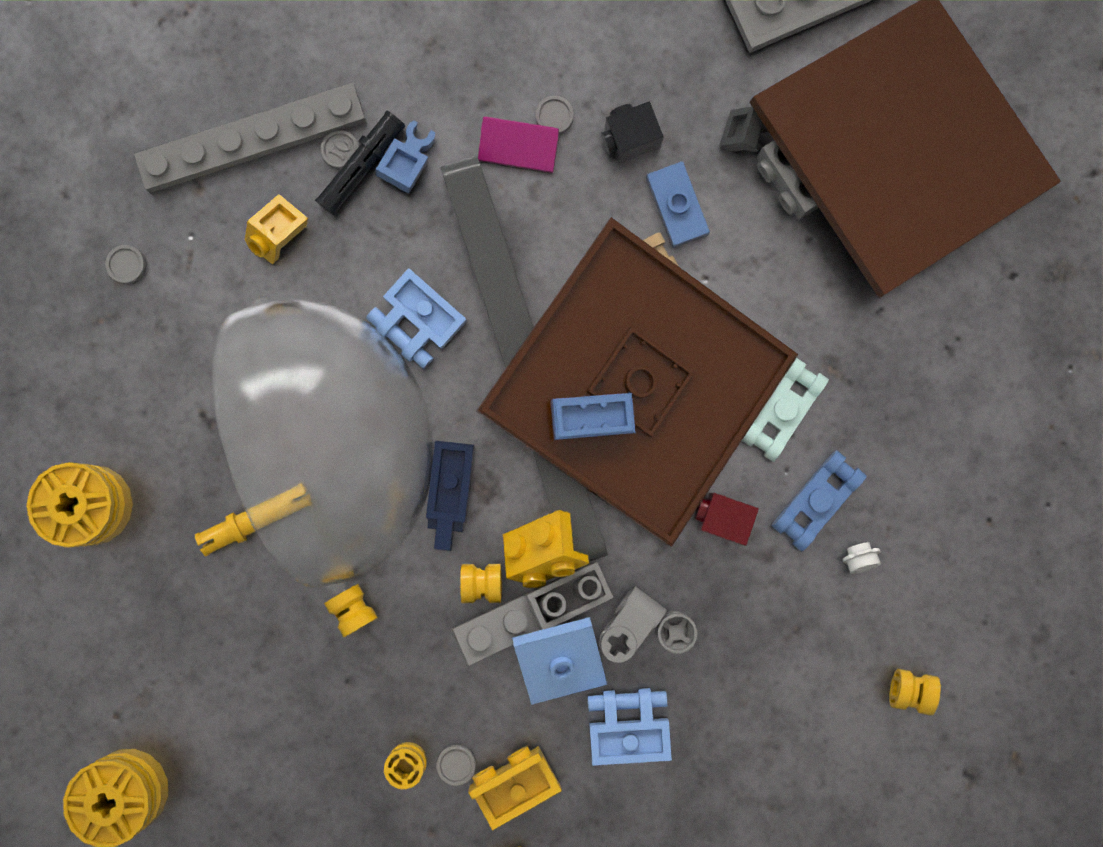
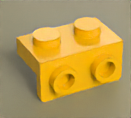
[503,510,589,588]
[468,746,562,830]

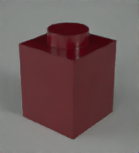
[694,493,759,546]

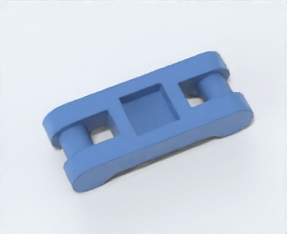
[771,450,867,552]

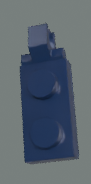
[426,441,475,551]

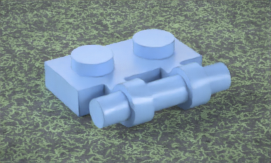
[366,268,467,369]
[588,688,672,766]

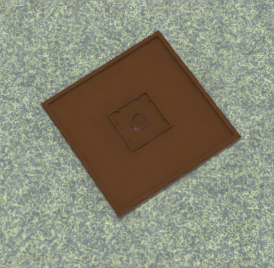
[749,0,1061,298]
[476,217,798,547]

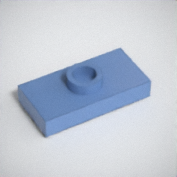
[646,161,710,248]
[551,393,635,440]

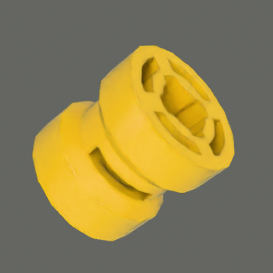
[460,563,502,603]
[324,584,378,638]
[889,669,941,716]
[384,742,427,789]

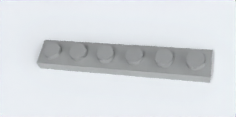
[134,83,367,193]

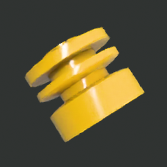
[26,462,133,547]
[63,749,168,847]

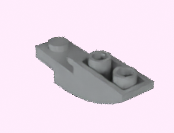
[451,562,614,666]

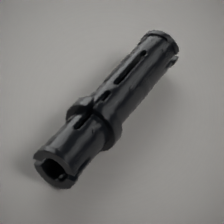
[315,110,406,216]

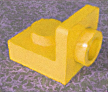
[245,194,308,264]

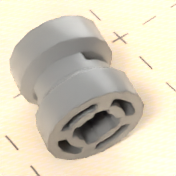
[655,611,697,653]

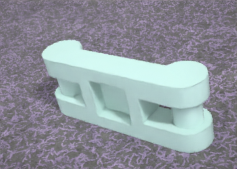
[742,358,829,462]

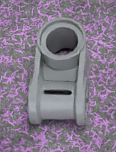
[598,586,667,663]

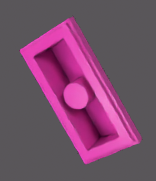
[478,117,559,173]

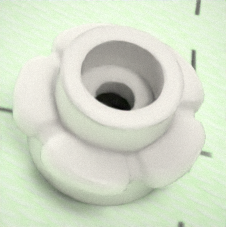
[843,542,881,574]

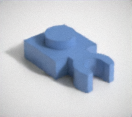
[375,120,435,194]

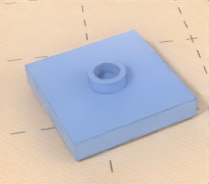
[512,617,607,705]

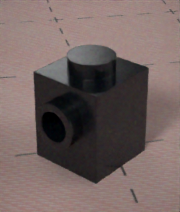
[601,101,664,163]

